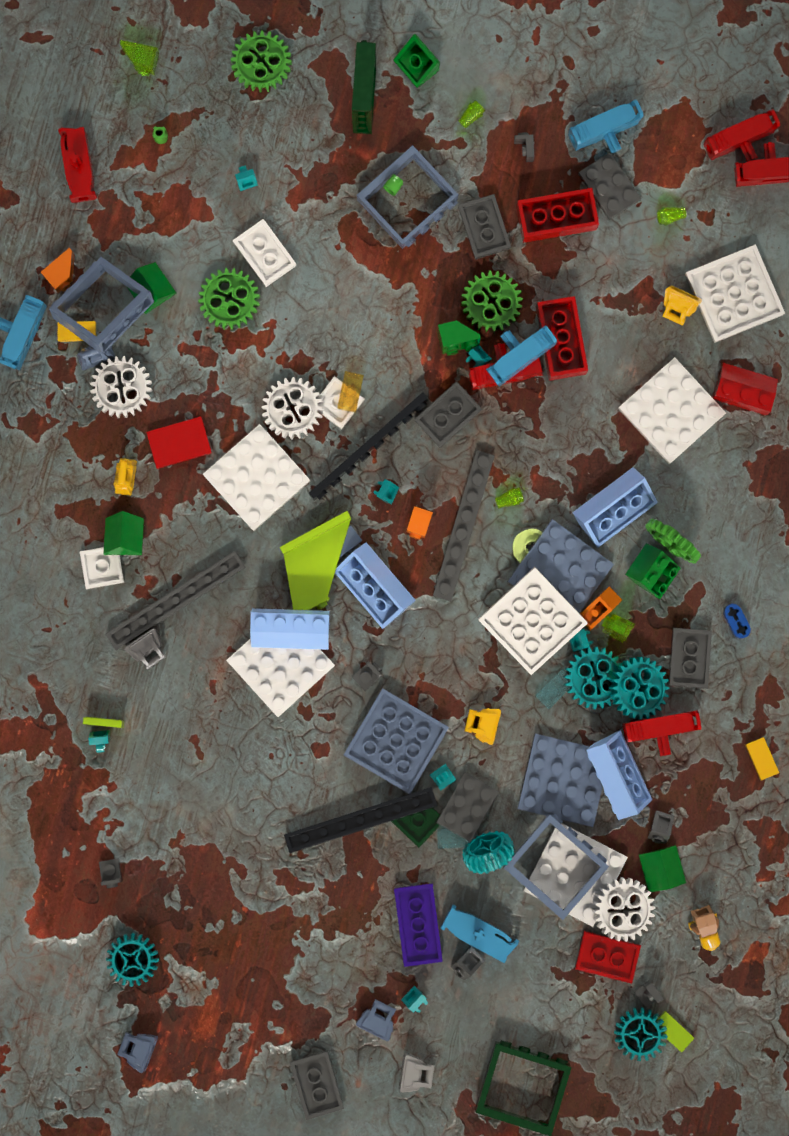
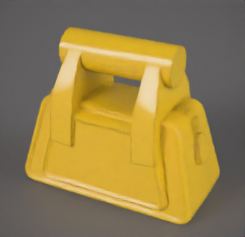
[663,285,702,326]
[114,458,137,496]
[464,708,501,745]

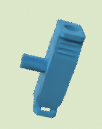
[568,100,644,153]
[0,295,47,370]
[486,325,557,387]
[440,904,519,963]

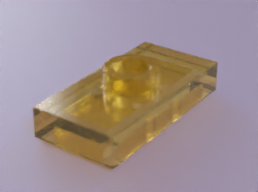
[337,371,364,413]

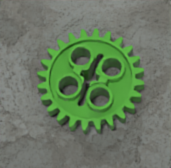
[231,30,292,93]
[198,268,260,330]
[461,271,523,333]
[645,518,701,564]

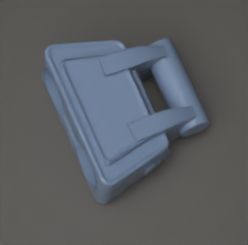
[77,346,115,370]
[356,999,396,1041]
[117,1033,158,1073]

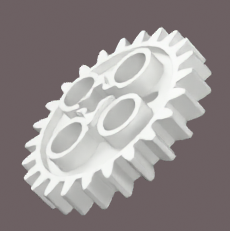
[90,356,153,418]
[261,377,324,440]
[592,877,655,942]

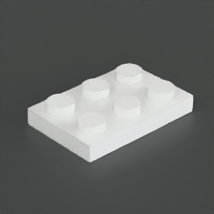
[232,219,297,287]

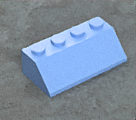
[572,467,658,548]
[335,542,416,629]
[250,608,330,650]
[586,730,652,820]

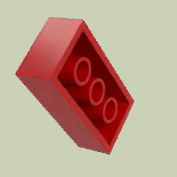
[516,188,599,243]
[536,296,588,381]

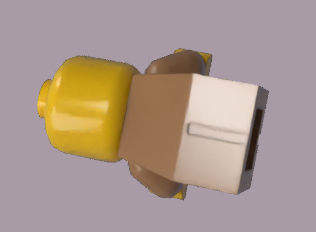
[688,905,720,951]

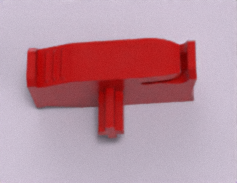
[704,109,780,162]
[58,127,97,203]
[734,142,789,187]
[468,343,543,390]
[622,710,701,756]

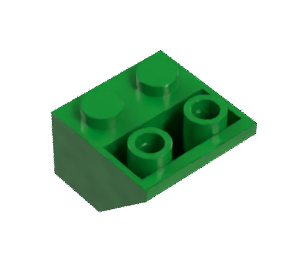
[437,320,481,356]
[625,543,681,599]

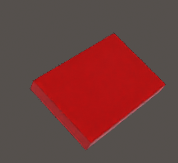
[146,416,212,469]
[575,931,641,984]

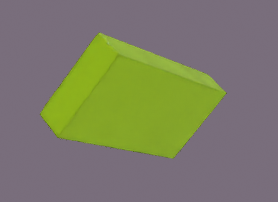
[83,717,125,728]
[652,1011,694,1053]

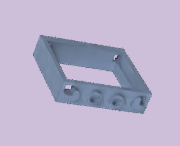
[357,145,459,249]
[49,257,154,355]
[503,814,609,920]

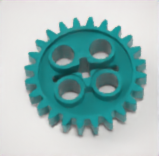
[564,647,623,709]
[609,657,670,720]

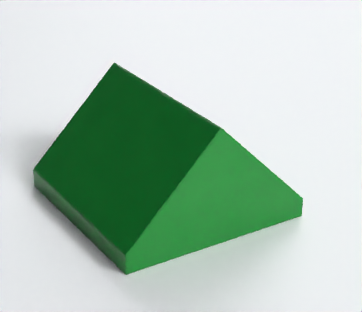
[393,34,440,88]
[127,262,177,314]
[103,511,144,555]
[639,845,686,892]

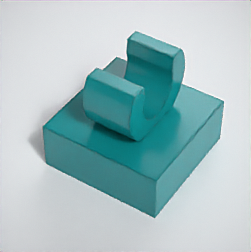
[235,165,258,191]
[466,345,492,368]
[373,479,399,505]
[570,629,593,652]
[88,730,110,753]
[430,764,456,791]
[401,986,428,1013]

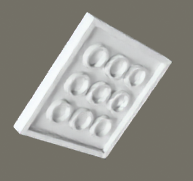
[685,244,785,343]
[618,357,726,464]
[203,424,311,531]
[478,567,588,675]
[226,638,335,717]
[523,823,628,927]

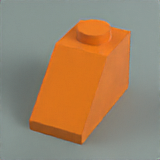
[41,248,75,293]
[407,506,433,540]
[580,586,622,630]

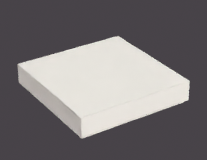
[317,376,365,430]
[80,547,124,589]

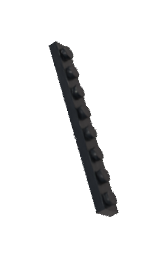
[309,392,428,501]
[284,787,438,854]

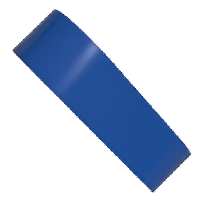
[723,604,751,639]

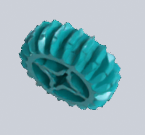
[462,831,515,874]
[106,933,159,987]
[614,1007,667,1061]

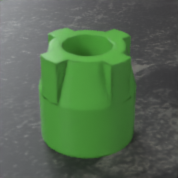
[152,126,168,144]
[383,174,403,196]

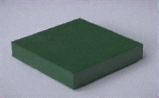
[391,808,440,848]

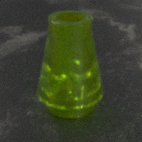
[458,100,486,129]
[657,207,686,226]
[495,487,524,509]

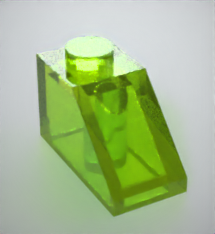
[120,40,159,76]
[601,614,635,643]

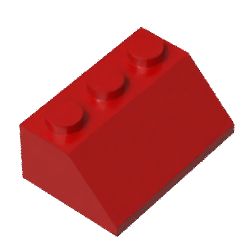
[713,363,778,416]

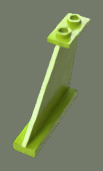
[280,511,351,610]

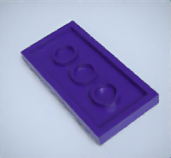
[394,883,443,967]

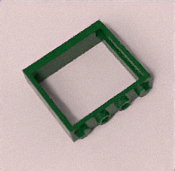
[352,40,376,134]
[475,1040,572,1136]

